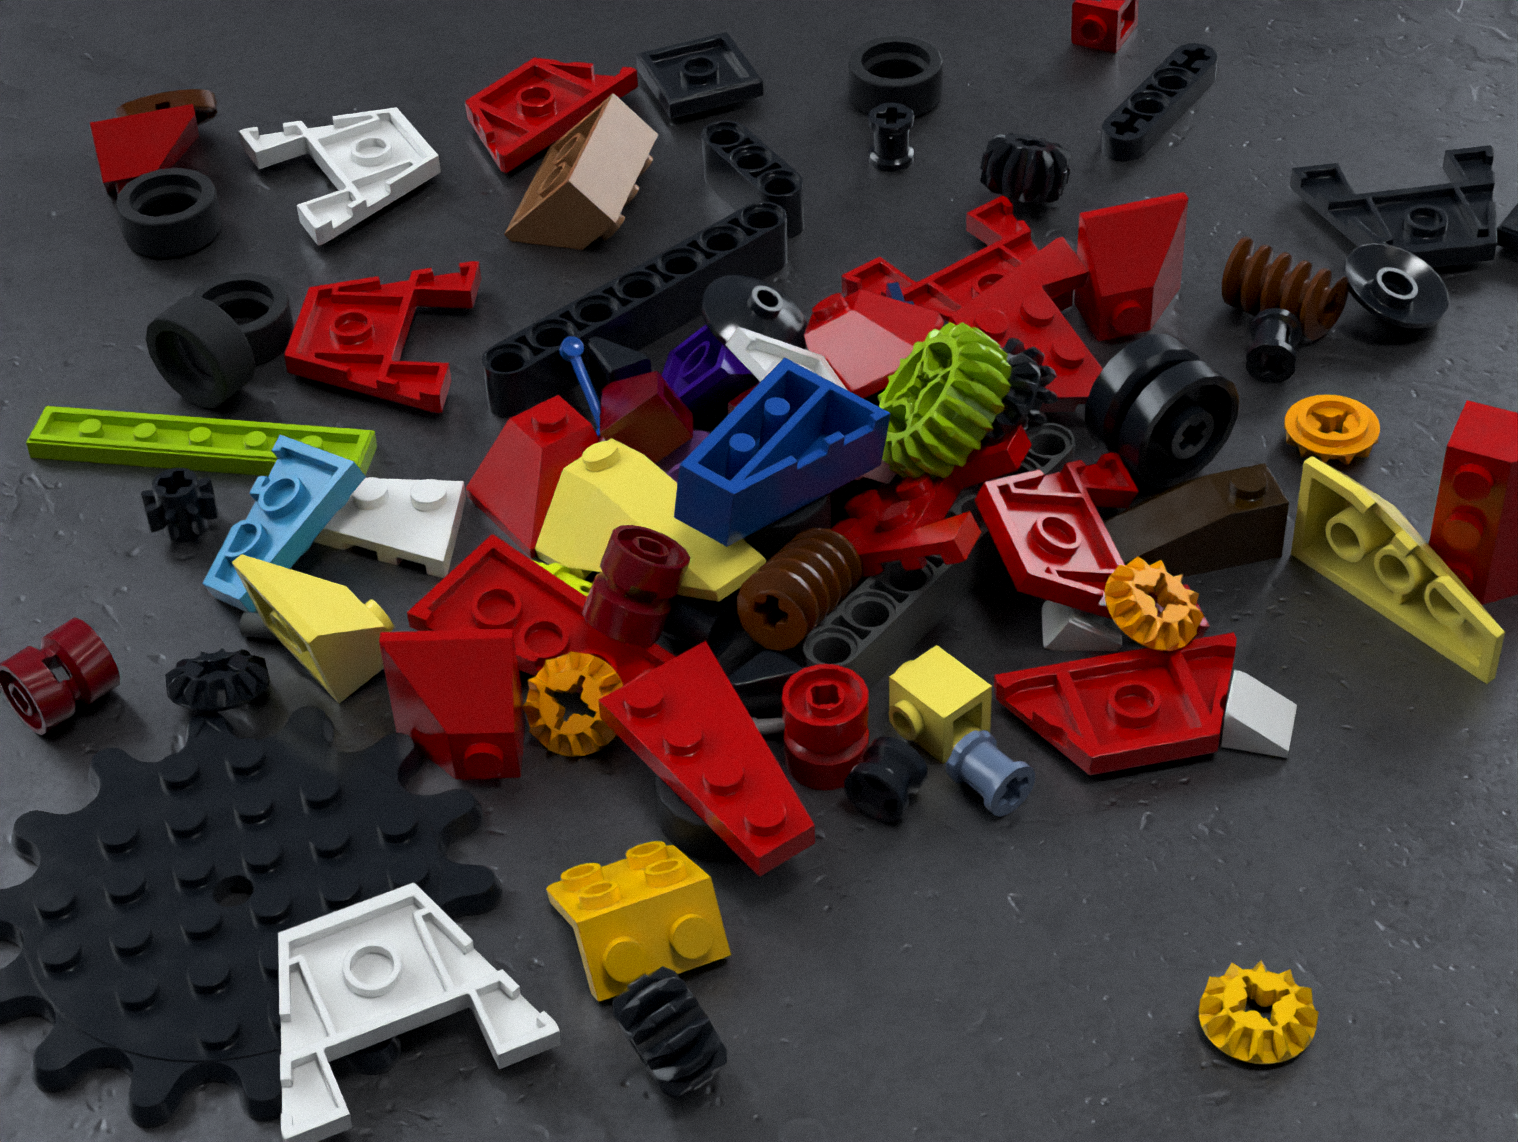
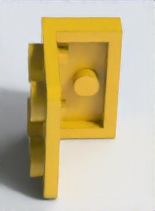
[546,841,731,1002]

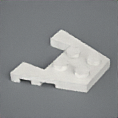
[239,107,441,245]
[278,883,560,1142]

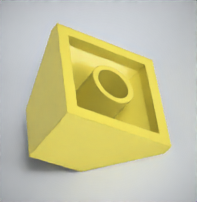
[232,554,395,704]

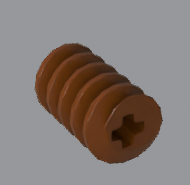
[1222,236,1348,341]
[737,528,863,651]

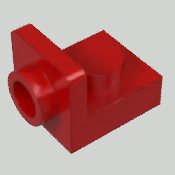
[1071,0,1139,53]

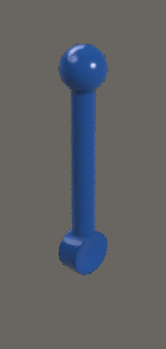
[559,336,601,436]

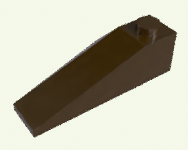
[1102,463,1289,578]

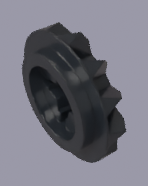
[981,352,1040,443]
[165,648,270,712]

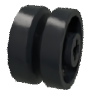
[1084,333,1240,488]

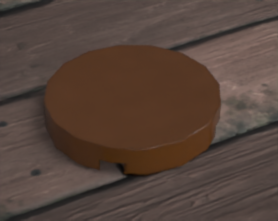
[115,89,218,126]

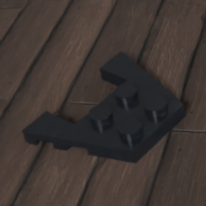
[1290,145,1497,268]

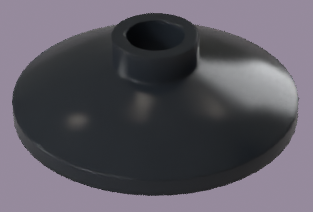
[1342,244,1449,328]
[701,275,807,349]

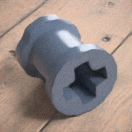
[946,730,1035,817]

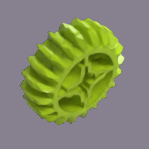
[878,322,1012,480]

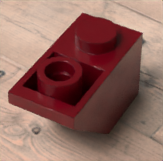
[598,371,693,464]

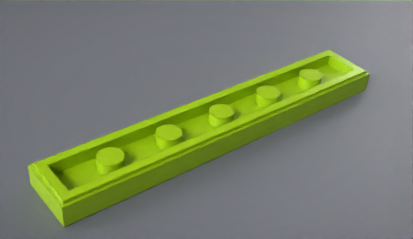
[26,406,377,476]

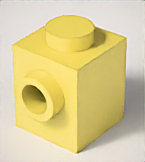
[889,645,992,764]

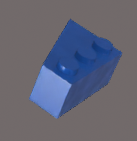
[674,357,891,547]

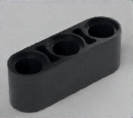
[701,120,804,239]

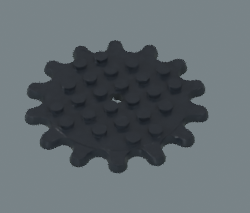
[0,706,503,1128]

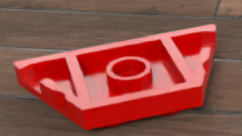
[465,58,638,173]
[994,632,1237,775]

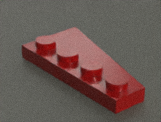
[407,534,675,694]
[598,641,815,877]

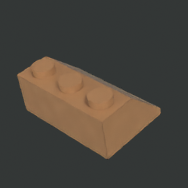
[504,93,658,250]

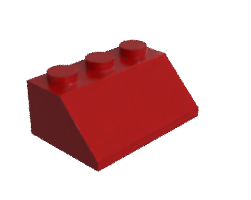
[1429,400,1518,605]

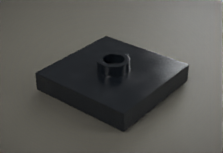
[636,32,764,119]

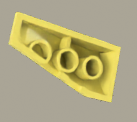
[535,438,766,602]
[1291,456,1505,684]

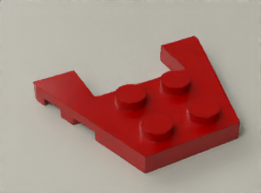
[841,195,1073,321]
[948,237,1103,413]
[284,261,482,413]
[830,425,1032,577]
[974,453,1210,640]

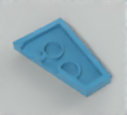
[202,435,366,612]

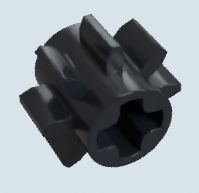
[141,468,219,542]

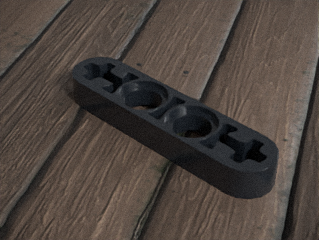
[1101,43,1218,161]

